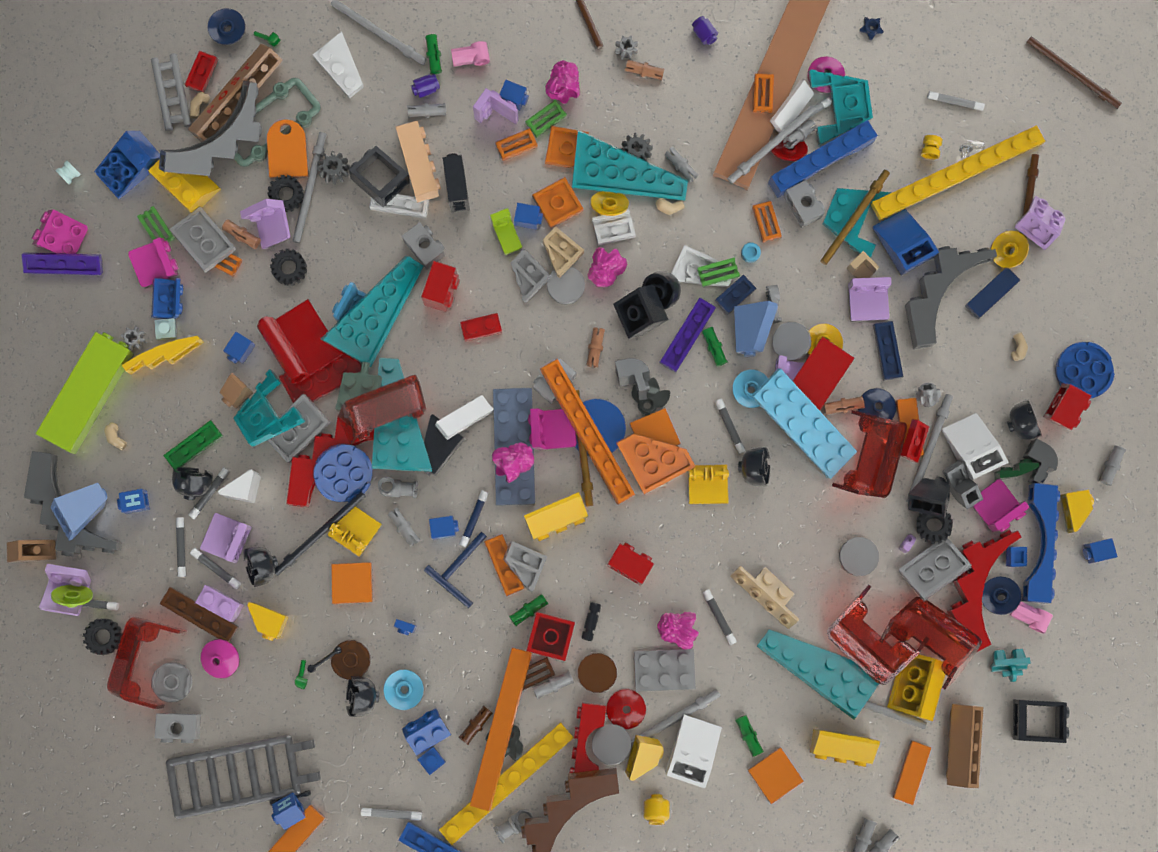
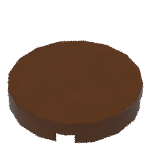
[331,640,371,680]
[578,653,617,693]

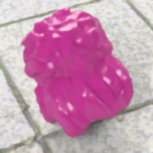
[545,60,580,104]
[587,247,627,288]
[492,443,534,483]
[657,612,699,649]

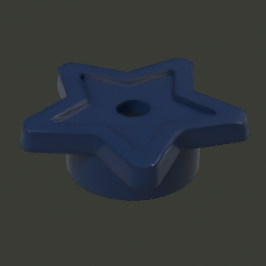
[860,17,884,40]

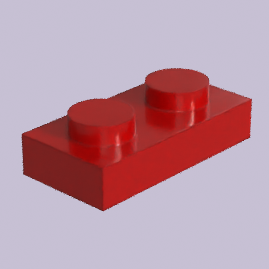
[185,51,218,92]
[460,313,502,342]
[900,419,930,463]

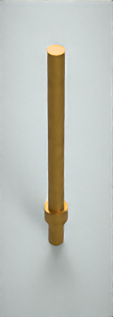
[820,169,890,265]
[576,390,593,507]

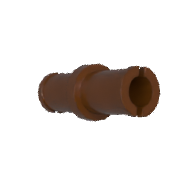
[458,705,493,745]

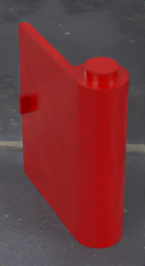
[257,299,343,384]

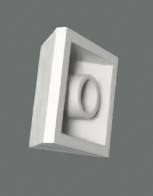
[218,469,261,503]

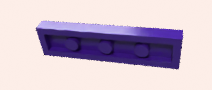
[22,252,103,275]
[660,298,716,373]

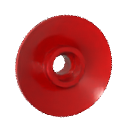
[771,135,808,161]
[606,689,646,729]

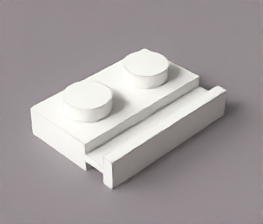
[592,209,636,246]

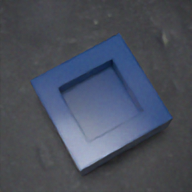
[1006,546,1027,567]
[394,619,417,635]
[417,746,446,775]

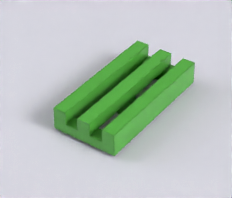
[525,100,567,138]
[137,206,175,242]
[697,257,740,287]

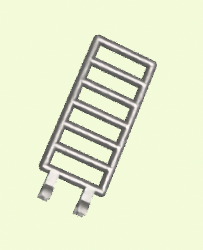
[166,735,321,819]

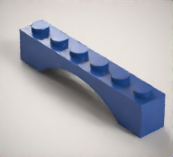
[768,120,878,198]
[1022,483,1060,604]

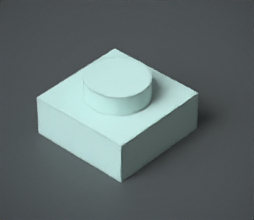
[155,318,177,340]

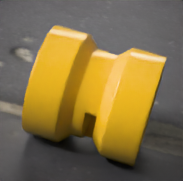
[921,135,943,160]

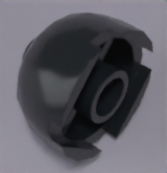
[642,271,681,310]
[1007,399,1042,440]
[738,447,770,486]
[172,467,213,500]
[243,547,278,587]
[346,676,379,717]

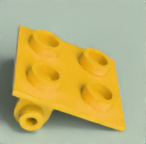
[688,465,729,504]
[327,506,382,557]

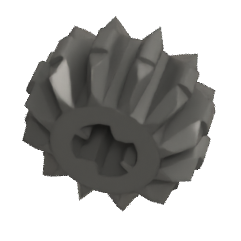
[621,132,653,161]
[317,151,350,185]

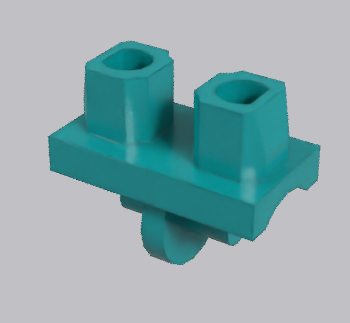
[990,649,1031,682]

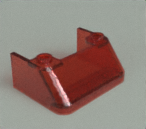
[338,375,426,445]
[832,410,907,498]
[827,584,929,685]
[879,597,982,690]
[107,617,187,709]

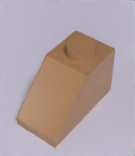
[219,373,253,409]
[7,540,56,563]

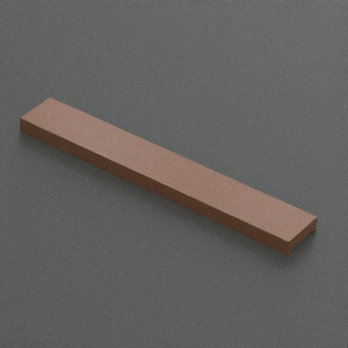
[713,0,830,190]

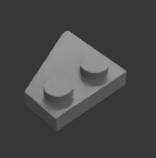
[511,249,552,303]
[503,541,547,592]

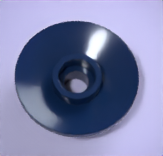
[207,8,246,45]
[858,388,896,427]
[982,576,1022,615]

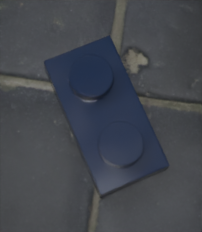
[715,274,757,315]

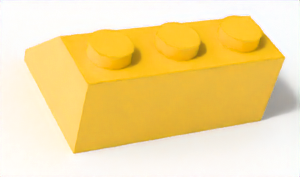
[148,159,221,213]
[524,492,588,542]
[887,651,948,721]
[810,729,880,767]

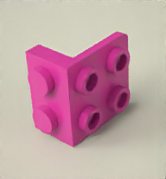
[32,209,88,254]
[128,237,179,287]
[528,408,577,450]
[973,479,1030,532]

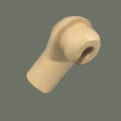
[190,92,210,119]
[656,198,685,215]
[1011,332,1028,361]
[104,422,127,451]

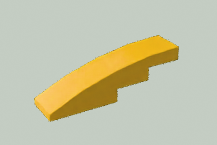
[122,336,204,375]

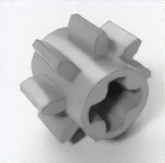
[615,36,638,60]
[121,326,147,351]
[916,383,941,407]

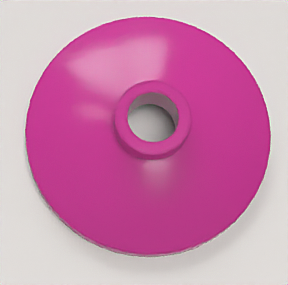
[808,56,845,93]
[201,639,239,678]

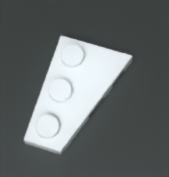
[313,32,364,99]
[671,245,734,287]

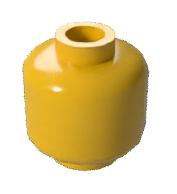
[644,794,670,825]

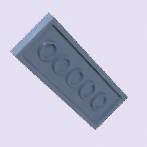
[493,388,535,506]

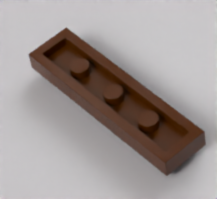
[160,587,239,642]

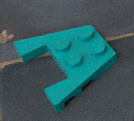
[808,70,873,145]
[822,188,892,258]
[233,369,305,447]

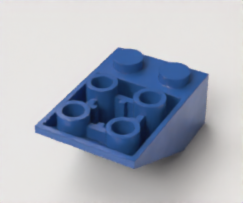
[94,131,160,199]
[872,209,939,276]

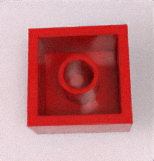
[421,261,460,312]
[1043,383,1092,430]
[607,543,654,586]
[527,612,575,661]

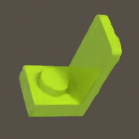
[490,208,522,255]

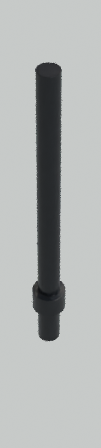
[275,491,366,576]

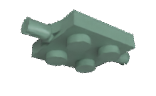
[335,361,382,427]

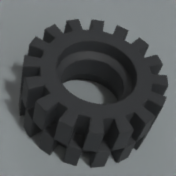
[267,175,304,212]
[270,249,307,286]
[916,512,953,544]
[83,619,123,655]

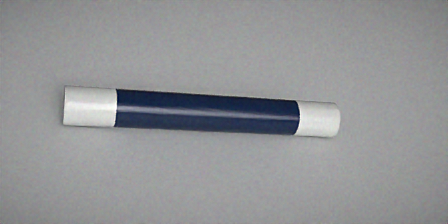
[459,490,489,547]

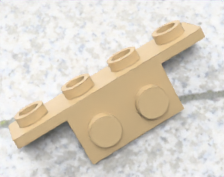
[731,566,799,629]

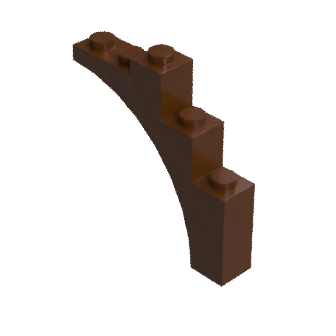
[521,768,619,852]

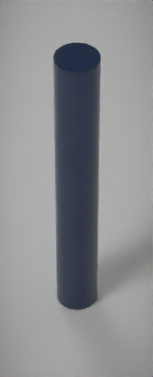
[442,531,487,580]
[424,565,473,609]

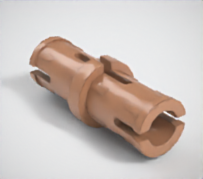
[625,59,664,81]
[222,219,261,249]
[586,327,605,368]
[824,396,865,415]

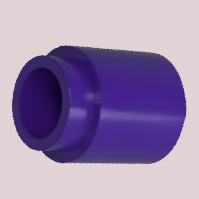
[692,16,718,45]
[411,74,440,98]

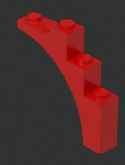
[286,412,374,508]
[947,530,1022,654]

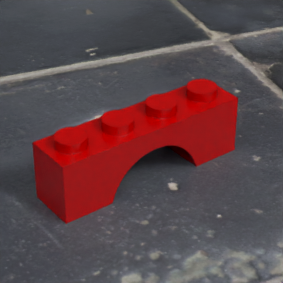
[570,702,606,773]

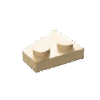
[543,227,584,278]

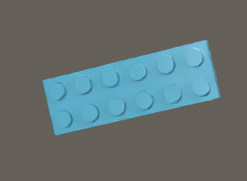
[752,368,857,479]

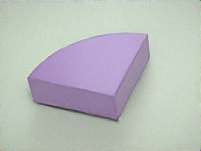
[899,534,916,553]

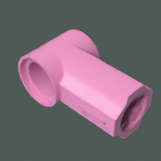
[451,41,490,67]
[1010,602,1053,634]

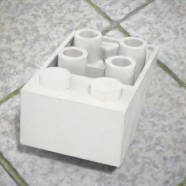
[941,413,1009,480]
[665,714,722,788]

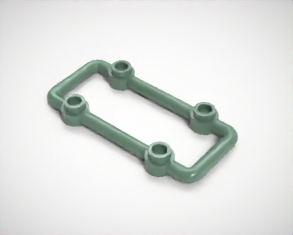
[234,78,321,167]

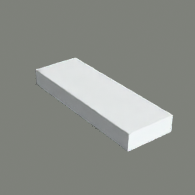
[770,80,814,133]
[369,194,429,219]
[435,395,494,440]

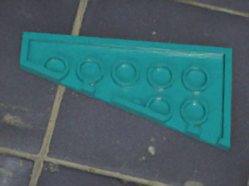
[572,130,688,201]
[321,256,424,367]
[372,358,432,472]
[757,629,887,720]

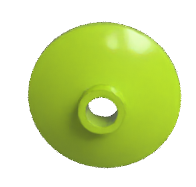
[51,585,93,608]

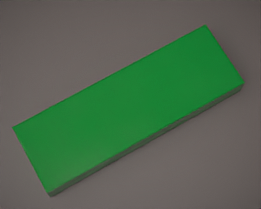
[163,420,223,470]

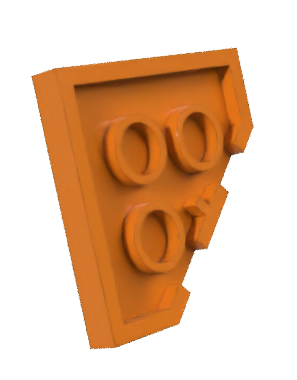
[616,433,696,494]

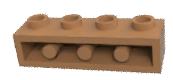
[946,704,984,788]

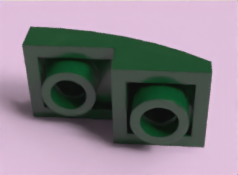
[995,459,1039,480]

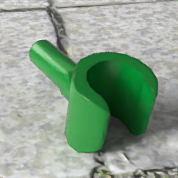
[253,31,281,47]
[295,660,308,690]

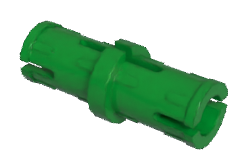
[425,34,442,74]
[702,327,728,367]
[509,594,548,626]
[735,715,764,757]

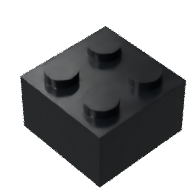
[613,285,669,339]

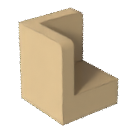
[846,251,879,278]

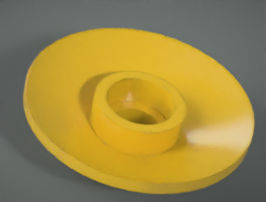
[591,191,629,216]
[991,230,1029,268]
[808,324,843,355]

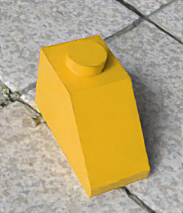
[1060,490,1094,533]
[247,602,289,641]
[625,735,664,781]

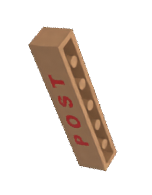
[188,44,283,142]

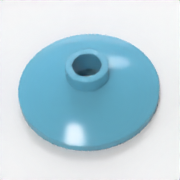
[732,370,768,408]
[384,670,424,710]

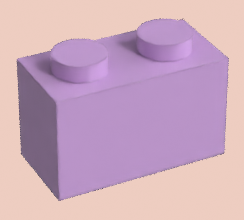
[195,585,244,622]

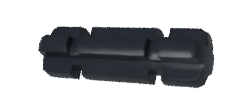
[581,602,601,641]

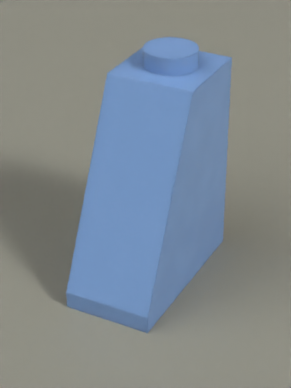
[734,301,778,357]
[51,483,107,541]

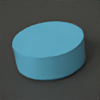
[741,243,761,263]

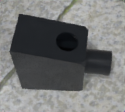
[908,477,950,518]

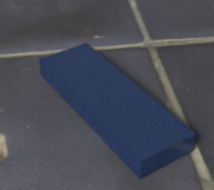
[965,268,1020,319]
[873,321,904,381]

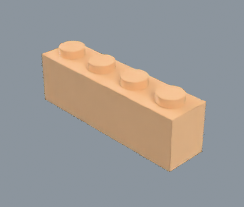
[396,121,441,203]

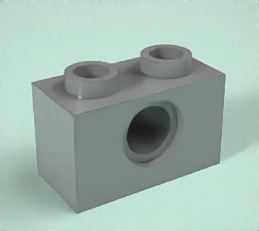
[783,180,825,228]
[402,222,445,270]
[155,713,201,743]

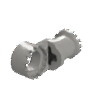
[766,285,782,324]
[378,477,418,498]
[493,809,533,843]

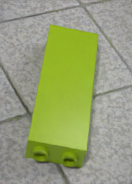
[36,332,134,455]

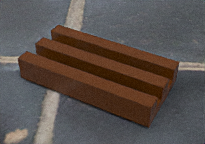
[522,657,555,691]

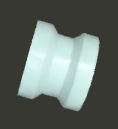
[56,161,81,184]

